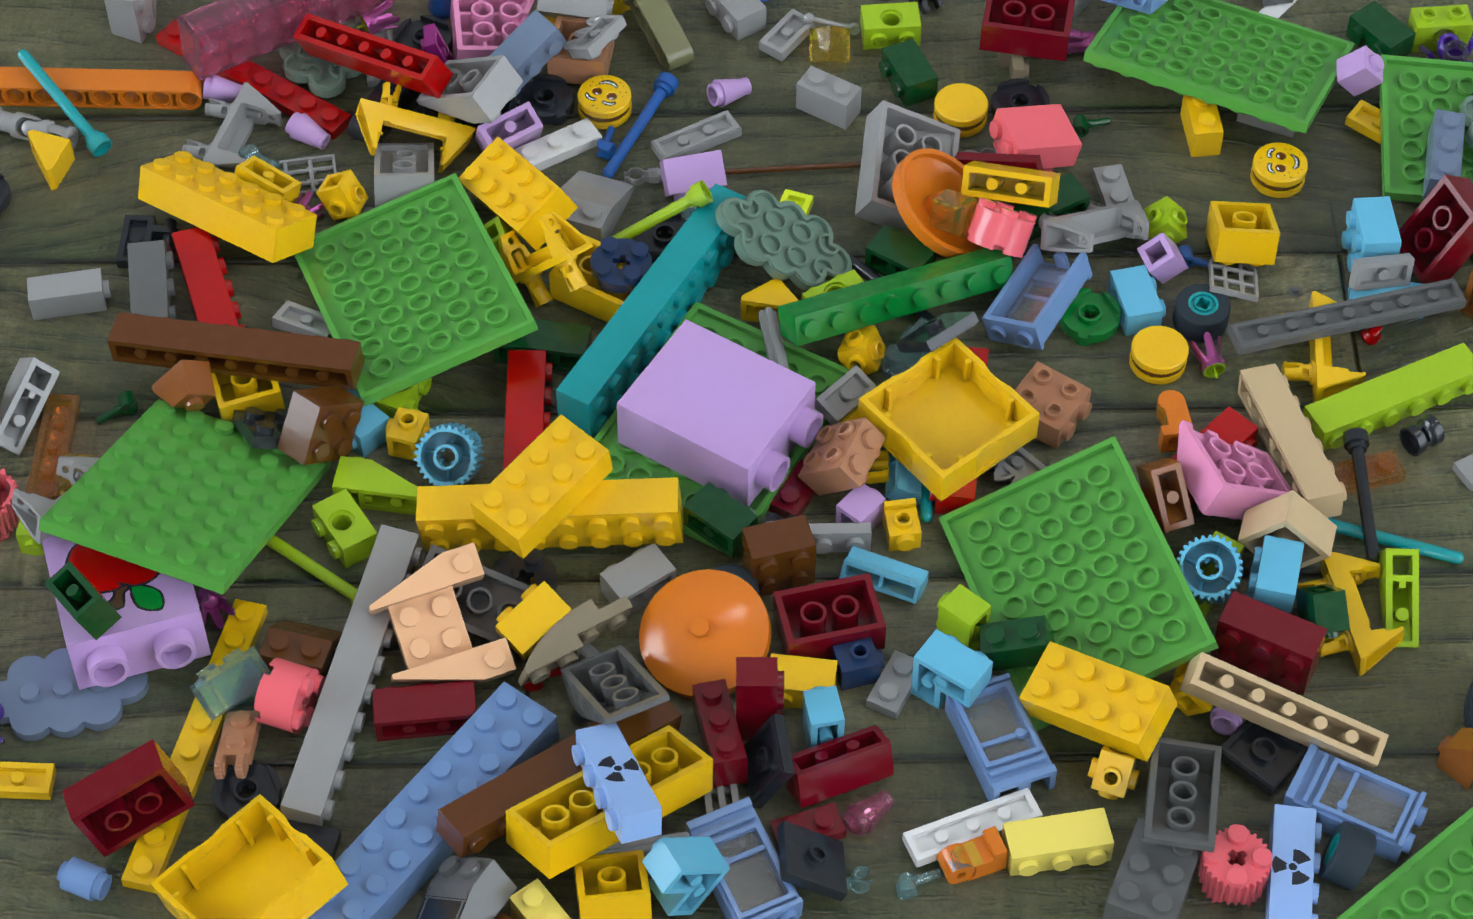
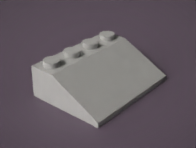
[855,100,960,228]

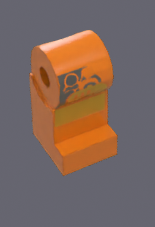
[1155,390,1194,453]
[936,826,1008,884]

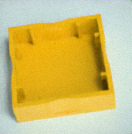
[858,337,1040,501]
[150,794,348,919]

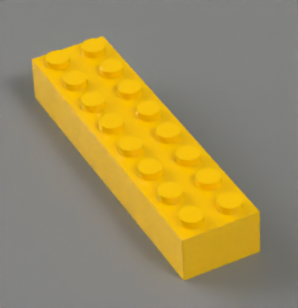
[416,477,683,552]

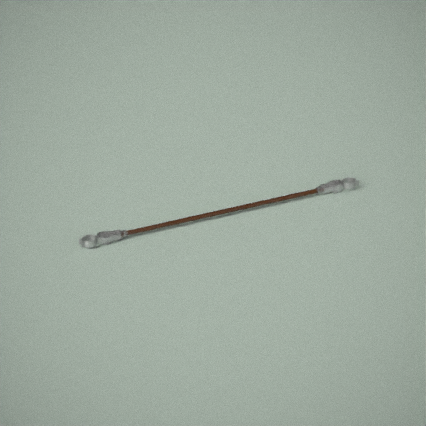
[624,148,997,186]

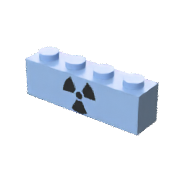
[572,722,662,844]
[1265,804,1322,919]

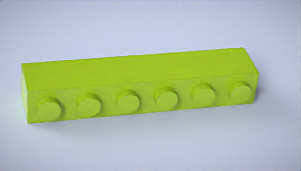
[1303,342,1473,451]

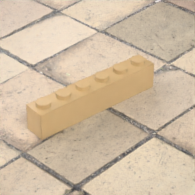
[1238,363,1347,518]
[1179,652,1389,771]

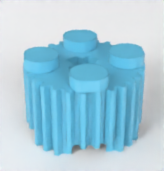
[414,422,484,486]
[1177,535,1243,605]

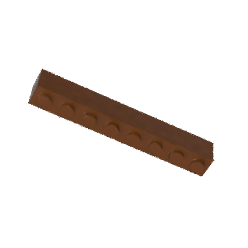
[107,312,365,391]
[436,701,682,858]

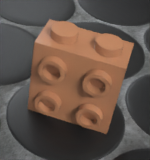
[1015,361,1092,450]
[798,417,886,496]

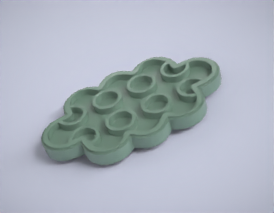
[278,0,362,98]
[716,189,852,291]

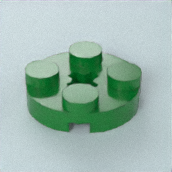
[1059,288,1121,346]

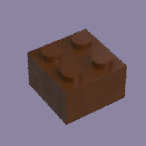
[277,385,364,465]
[742,514,816,595]

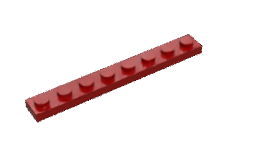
[156,19,352,140]

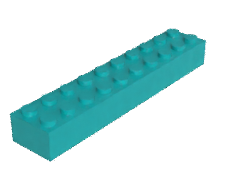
[556,183,746,439]

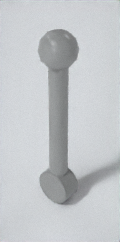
[803,13,860,35]

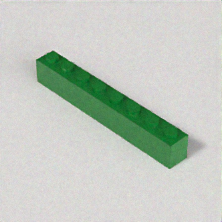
[778,248,1013,346]

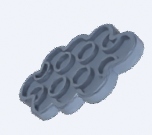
[0,648,150,741]

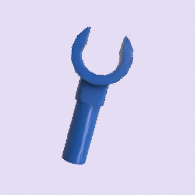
[596,126,616,160]
[1178,245,1219,270]

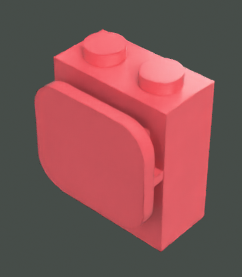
[989,104,1082,172]

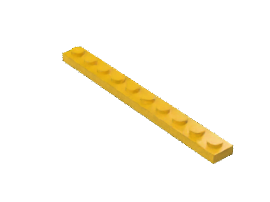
[121,599,268,894]

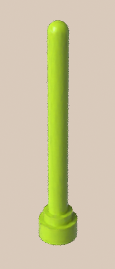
[611,180,713,239]
[266,535,358,605]

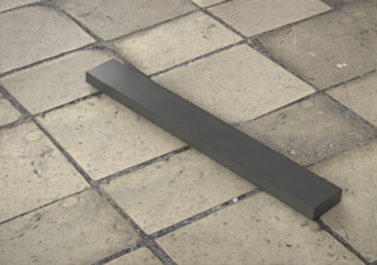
[1227,278,1467,355]

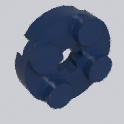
[590,237,652,293]

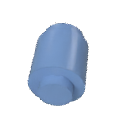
[57,857,112,901]

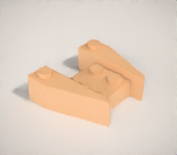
[368,543,516,684]

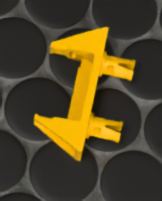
[355,82,476,173]
[499,211,593,307]
[1280,291,1366,403]
[1297,552,1404,676]

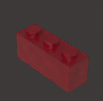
[736,657,784,741]
[692,679,748,789]
[373,680,477,742]
[787,724,894,808]

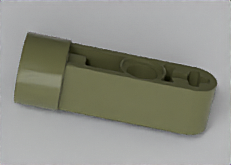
[623,0,694,72]

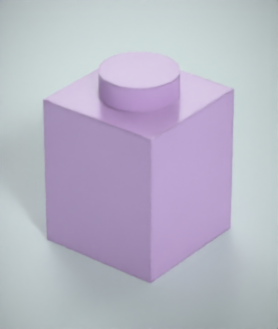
[1337,45,1384,97]
[1137,232,1188,284]
[835,484,886,530]

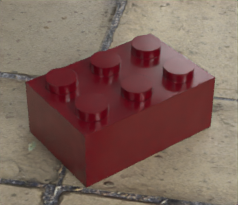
[979,0,1075,62]
[1399,175,1473,283]
[773,573,886,659]
[1211,591,1328,696]
[62,739,195,857]

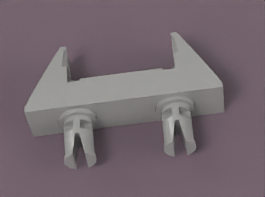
[182,82,282,174]
[1038,200,1149,253]
[11,456,100,544]

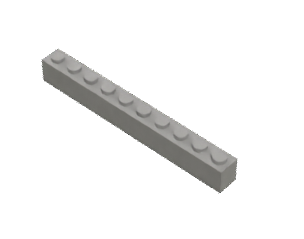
[280,524,423,826]

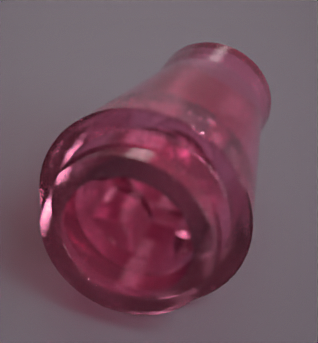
[843,790,894,836]

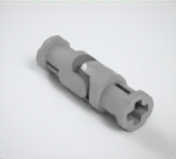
[0,107,79,149]

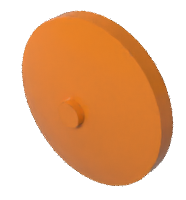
[892,148,989,258]
[639,569,772,700]

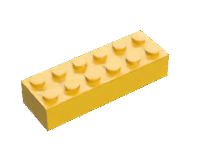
[138,151,317,263]
[506,725,713,879]

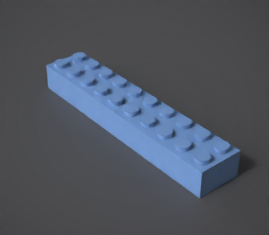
[308,682,559,919]

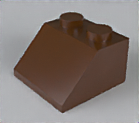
[258,619,342,677]

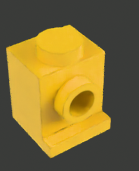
[882,498,922,551]

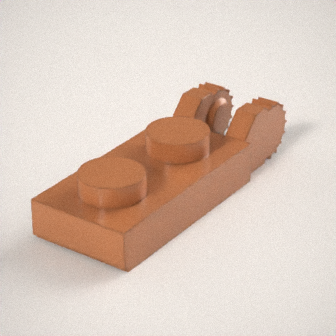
[214,710,262,779]

